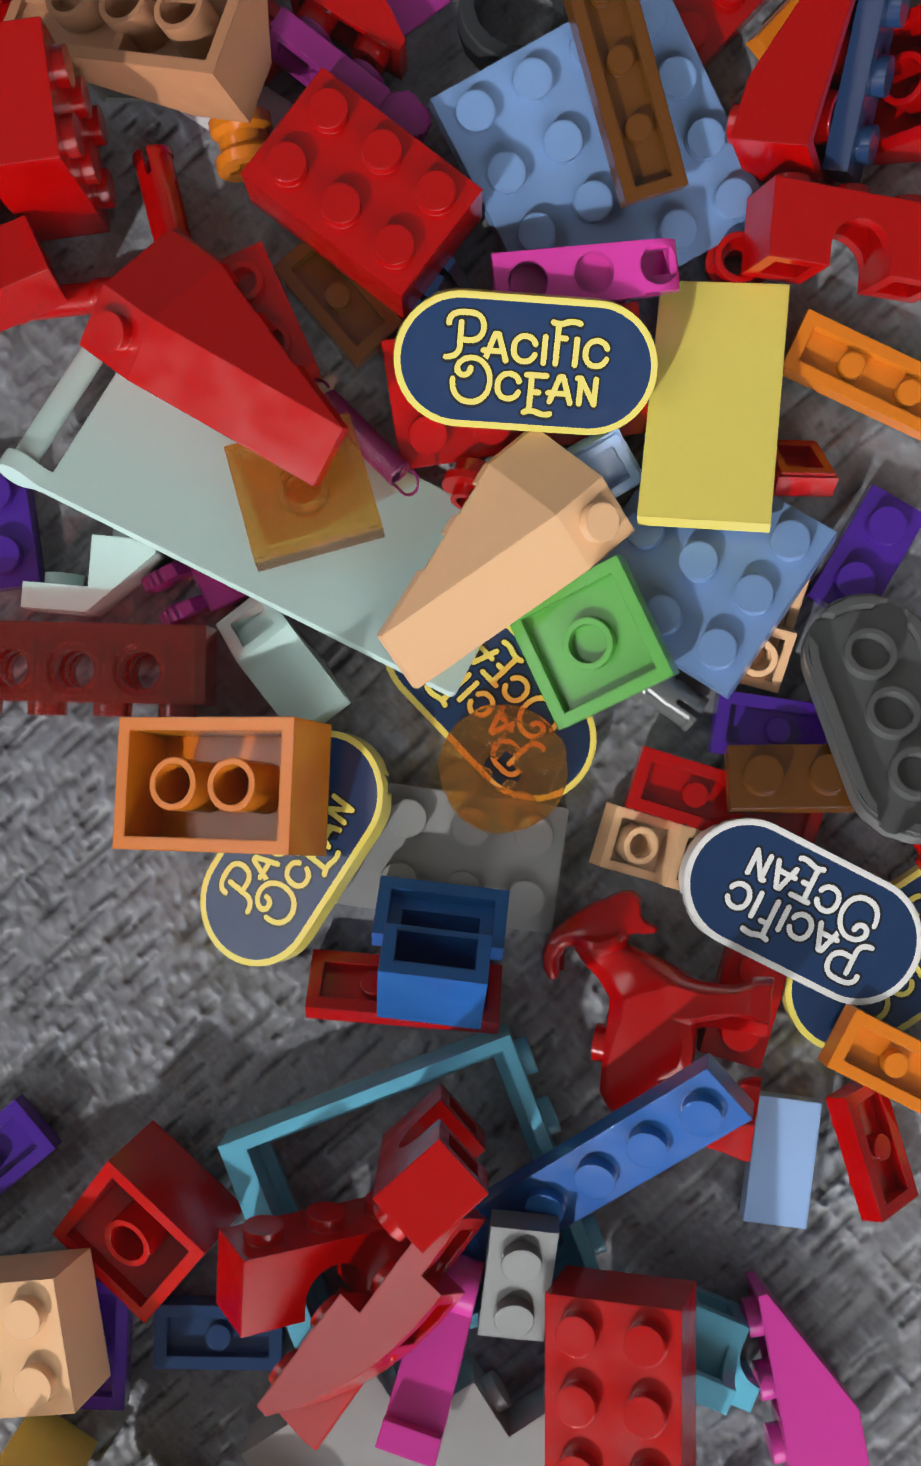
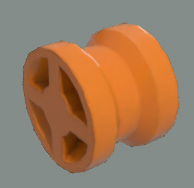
[208,106,273,183]

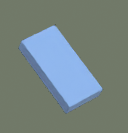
[739,1091,822,1229]

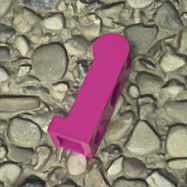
[489,238,680,303]
[375,1254,485,1466]

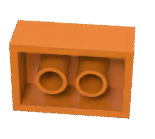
[112,717,332,856]

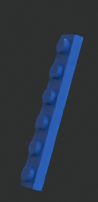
[461,1053,754,1273]

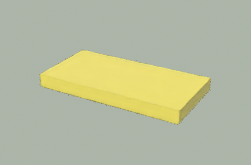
[637,281,790,533]

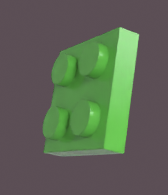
[510,555,679,730]

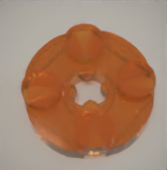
[438,704,568,835]

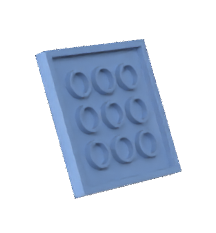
[428,0,760,267]

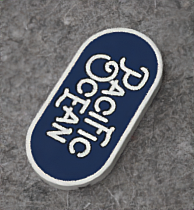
[678,817,921,1005]

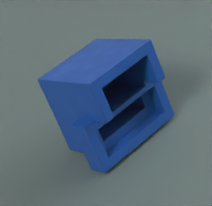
[372,875,510,1029]

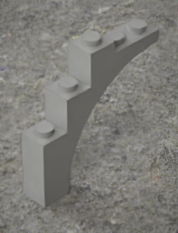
[241,1355,545,1466]

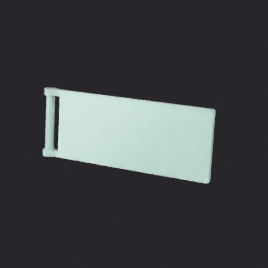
[0,347,480,697]

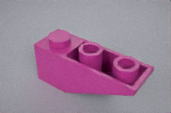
[740,1271,870,1466]

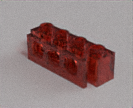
[0,621,217,717]

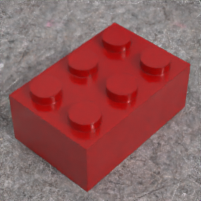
[0,16,117,242]
[241,67,483,319]
[545,1265,696,1466]

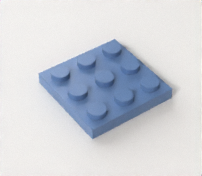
[593,485,837,699]

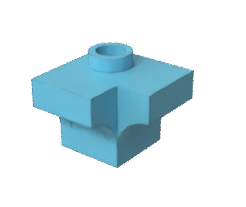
[696,1286,760,1415]

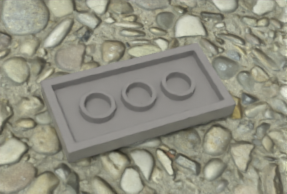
[336,782,569,934]

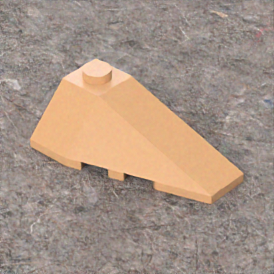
[377,431,635,689]

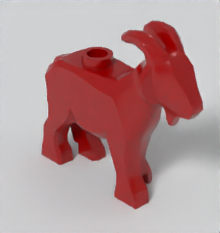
[542,890,774,1162]

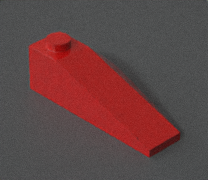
[726,0,858,186]
[79,228,349,486]

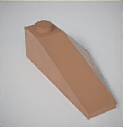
[4,0,272,123]

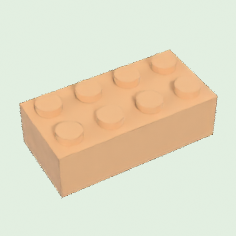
[0,1248,111,1419]

